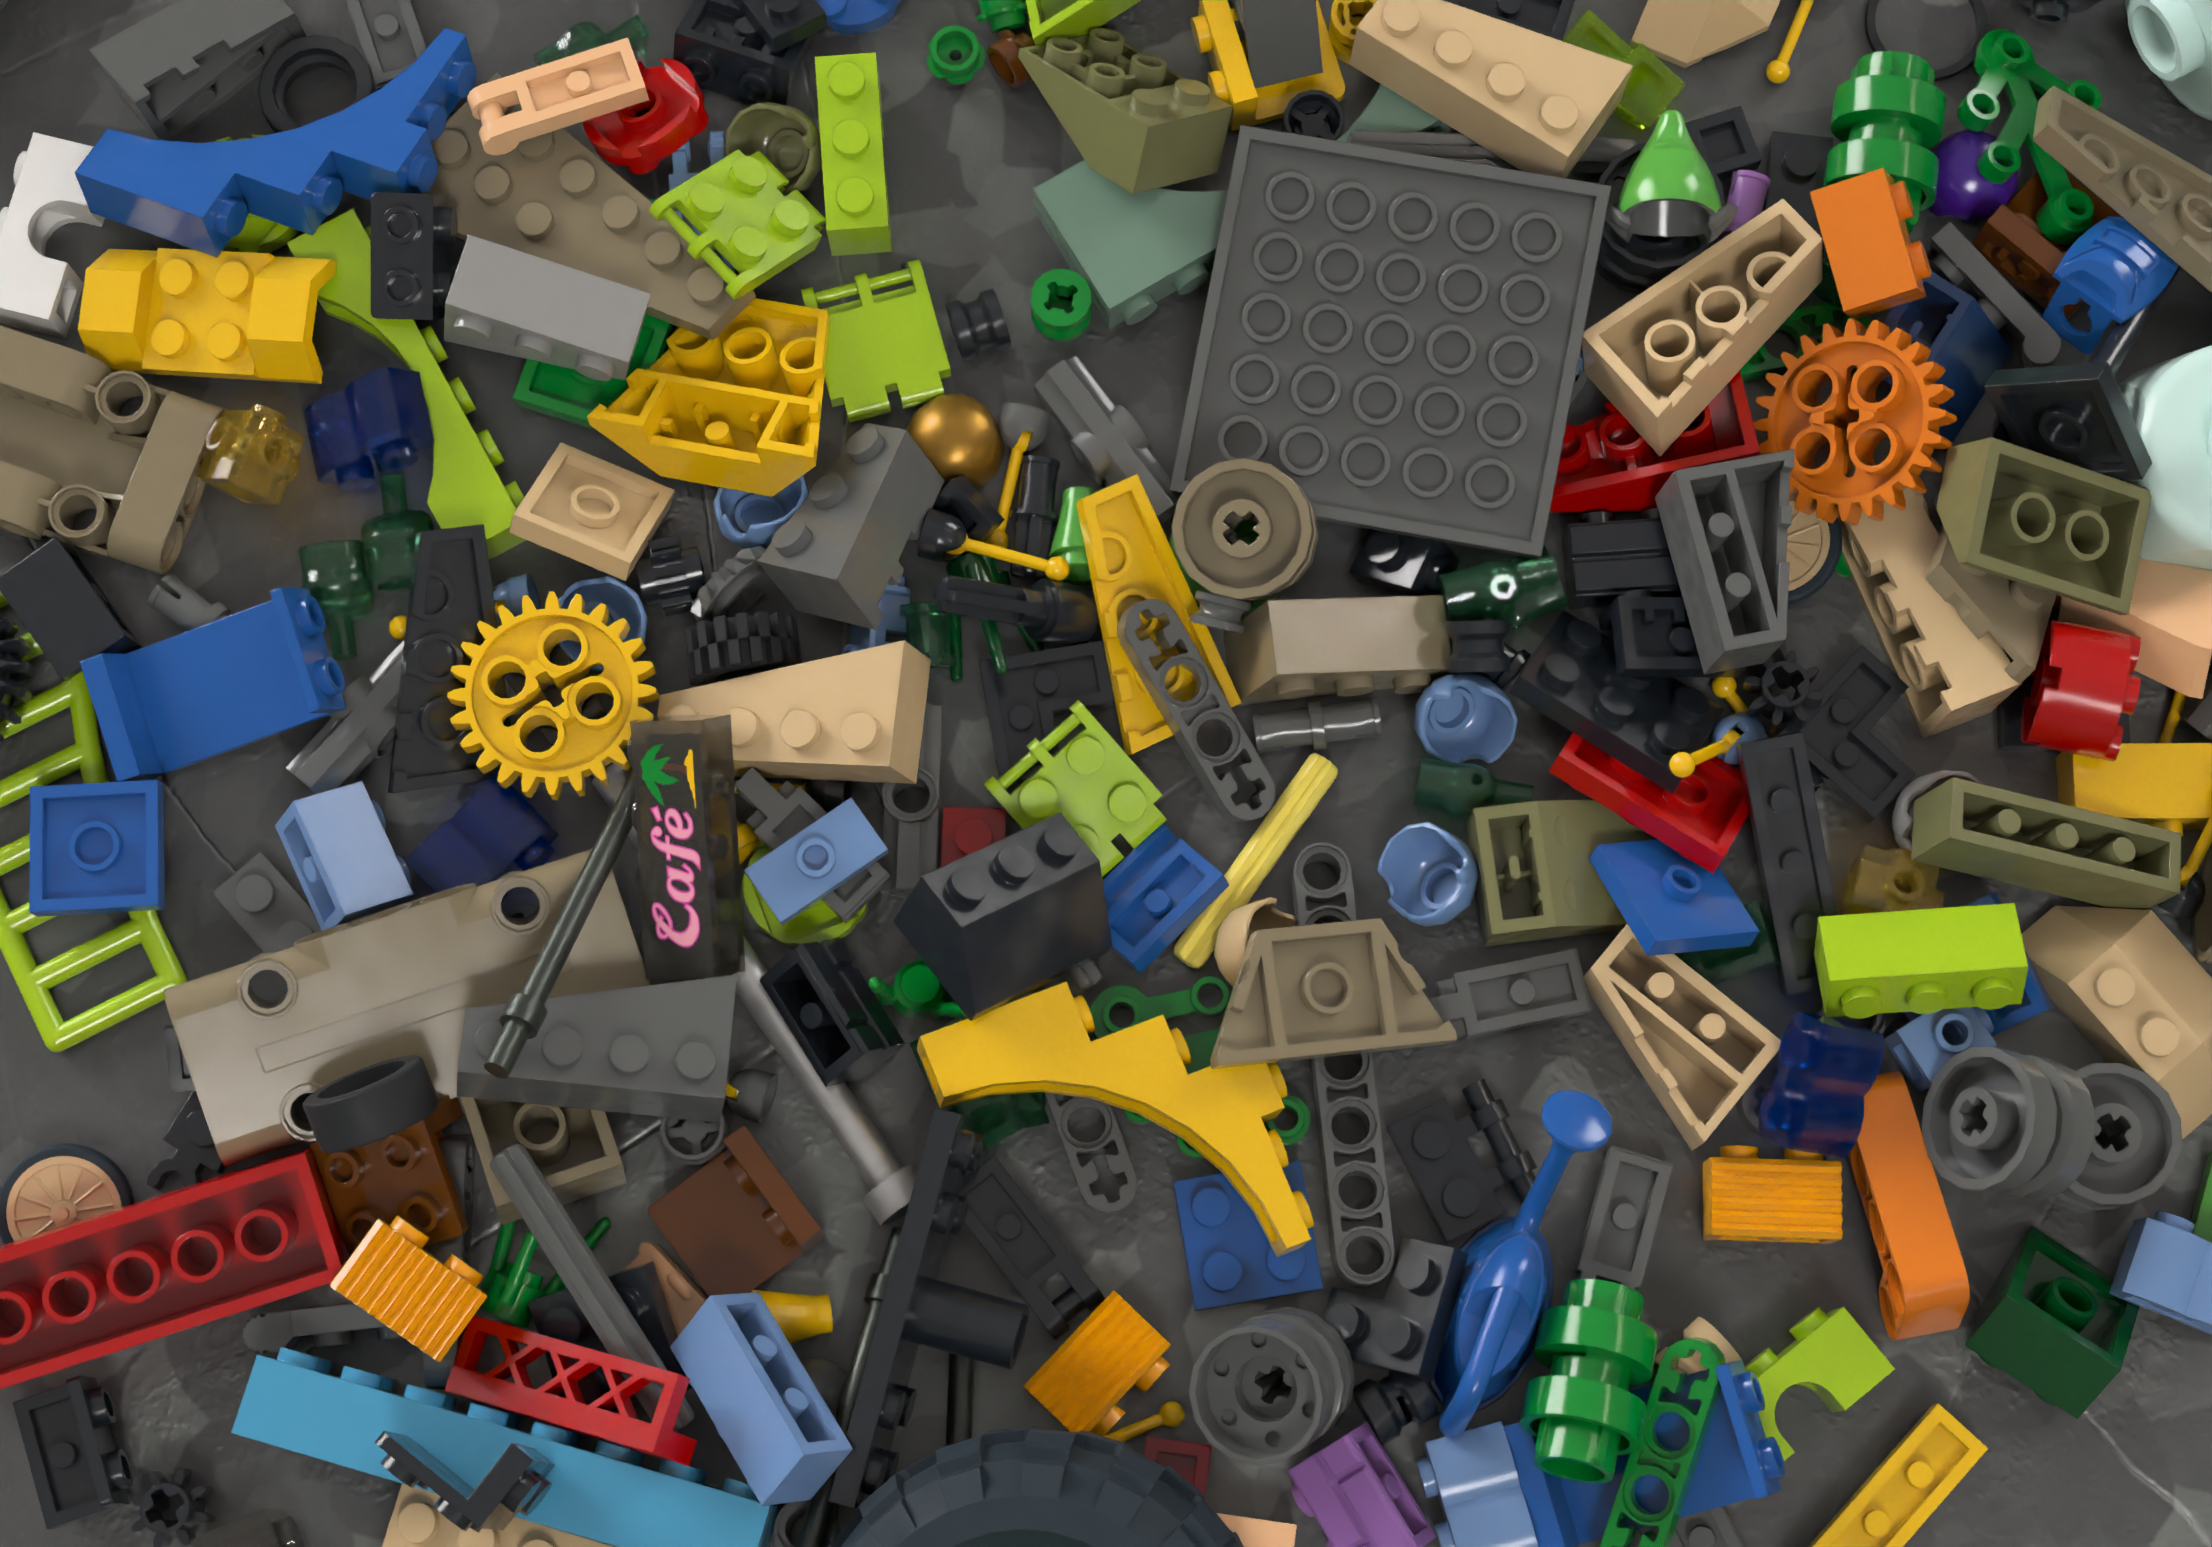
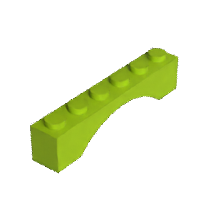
[287,209,526,560]

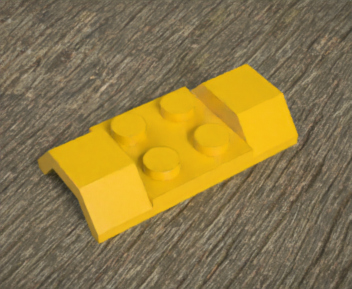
[78,248,337,384]

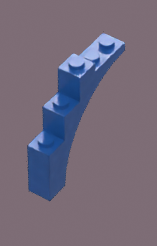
[74,28,477,257]

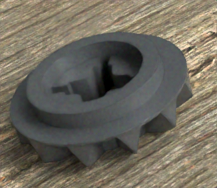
[691,546,771,623]

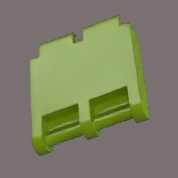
[649,149,826,300]
[801,259,951,423]
[984,700,1167,877]

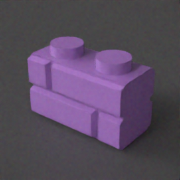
[1287,1422,1437,1547]

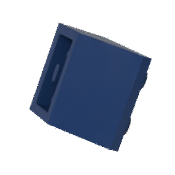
[1851,271,2012,452]

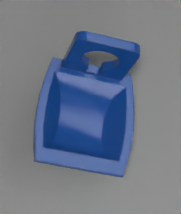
[2042,216,2179,354]

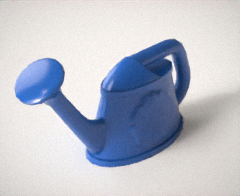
[1428,1090,1612,1438]

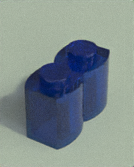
[303,367,434,491]
[406,775,559,904]
[1758,1011,1884,1158]

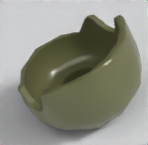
[724,103,822,196]

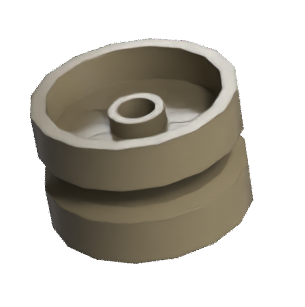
[1171,458,1319,603]

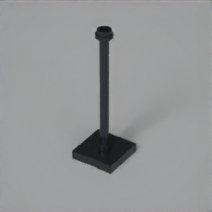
[1984,265,2182,480]

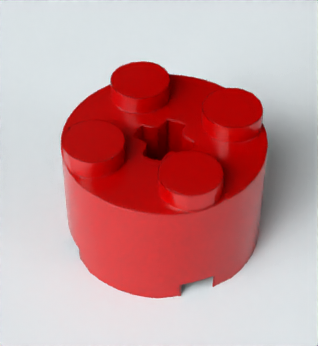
[2021,620,2141,762]

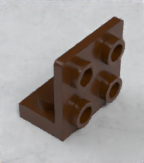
[1972,171,2121,321]
[309,1095,468,1257]
[648,1125,826,1297]

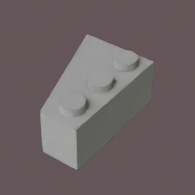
[443,234,651,381]

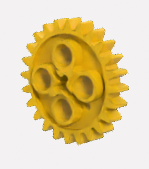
[447,591,659,800]

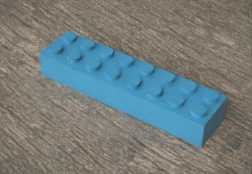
[231,1347,779,1547]

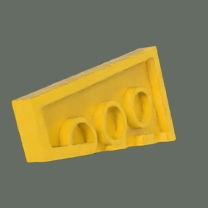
[1076,474,1242,756]

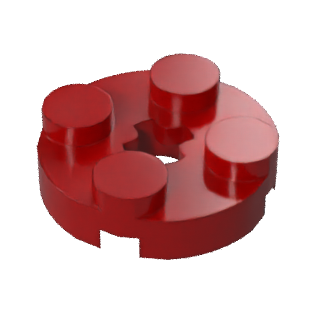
[583,58,709,174]

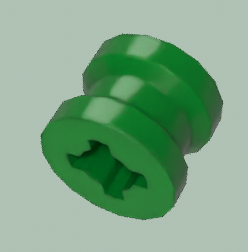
[1031,269,1091,342]

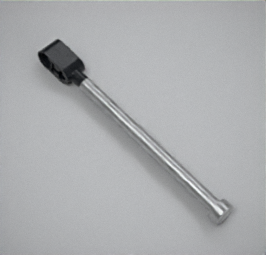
[504,643,919,1227]

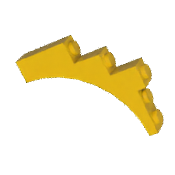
[917,981,1314,1257]

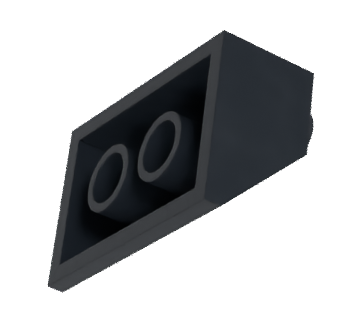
[893,812,1113,1021]

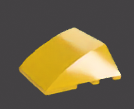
[586,298,830,497]

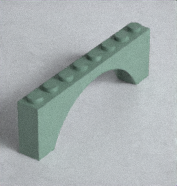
[1033,84,1460,329]

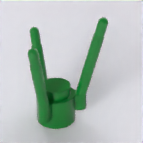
[868,955,967,1021]
[480,1217,611,1328]

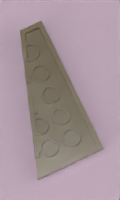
[369,72,756,340]
[2033,85,2212,293]

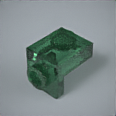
[1675,900,1780,985]

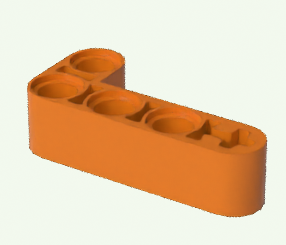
[1832,1070,1970,1341]

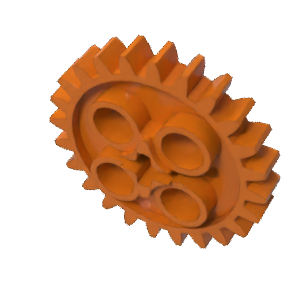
[1753,318,1957,526]

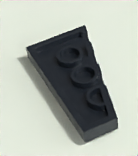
[388,524,511,794]

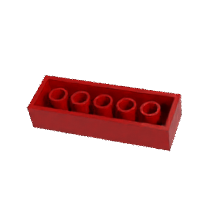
[0,1147,349,1389]

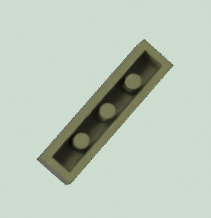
[1911,777,2181,910]

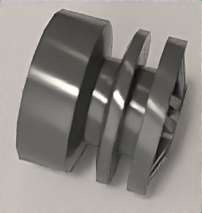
[1189,1306,1355,1466]

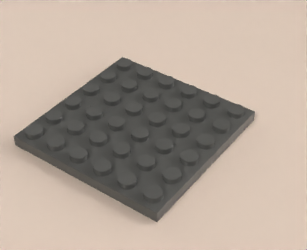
[1170,125,1611,559]

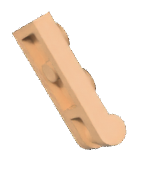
[467,37,649,155]

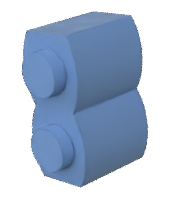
[2109,1211,2212,1335]
[1415,1421,1538,1547]

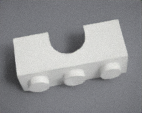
[0,132,105,340]

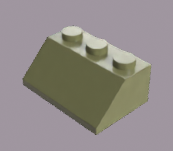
[1936,437,2152,615]

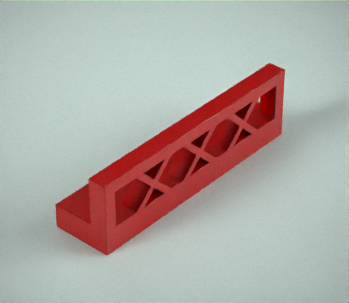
[444,1316,697,1467]

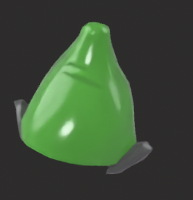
[1606,110,1738,243]

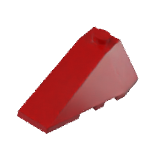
[1550,371,1760,512]

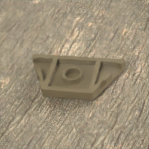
[1925,524,2056,684]
[1210,918,1457,1069]

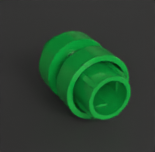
[1824,51,1946,234]
[1520,1279,1659,1484]

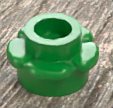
[976,0,1028,33]
[926,25,986,85]

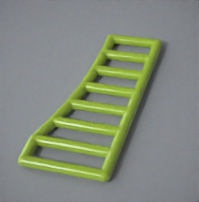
[0,591,187,1052]

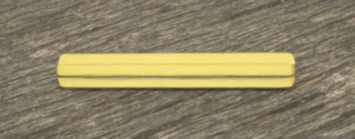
[1173,753,1338,970]

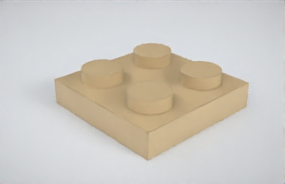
[509,442,675,581]

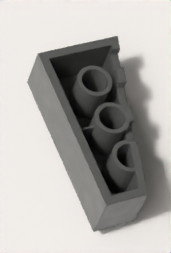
[457,974,737,1123]

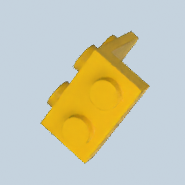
[1190,0,1345,131]

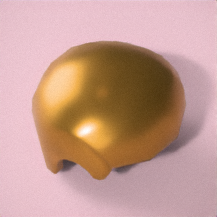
[906,394,1005,489]

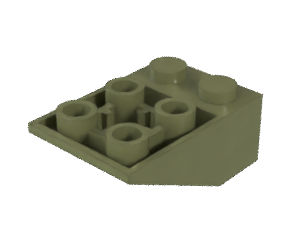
[1018,28,1233,195]
[1466,800,1658,947]

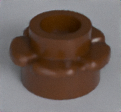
[987,29,1036,88]

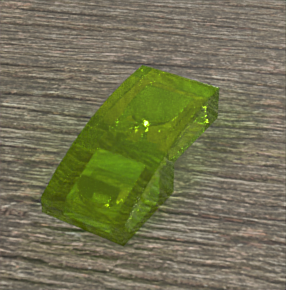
[1563,9,1686,131]

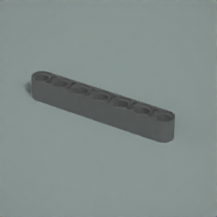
[1291,842,1395,1289]

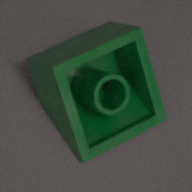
[1965,1225,2139,1419]

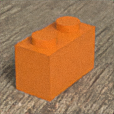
[1810,168,1932,319]

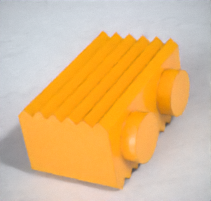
[1703,1145,1843,1244]
[330,1215,487,1363]
[1023,1290,1171,1436]

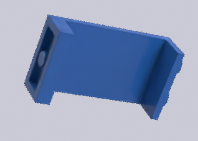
[80,587,347,782]
[1503,1360,1785,1547]

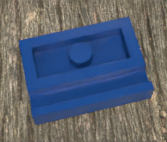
[1103,823,1229,974]

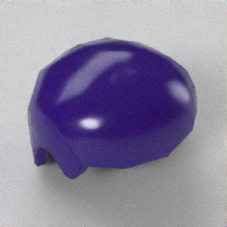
[1928,129,2018,224]

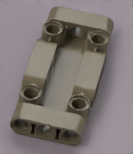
[0,325,229,575]
[164,849,650,1166]

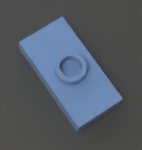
[744,798,888,926]

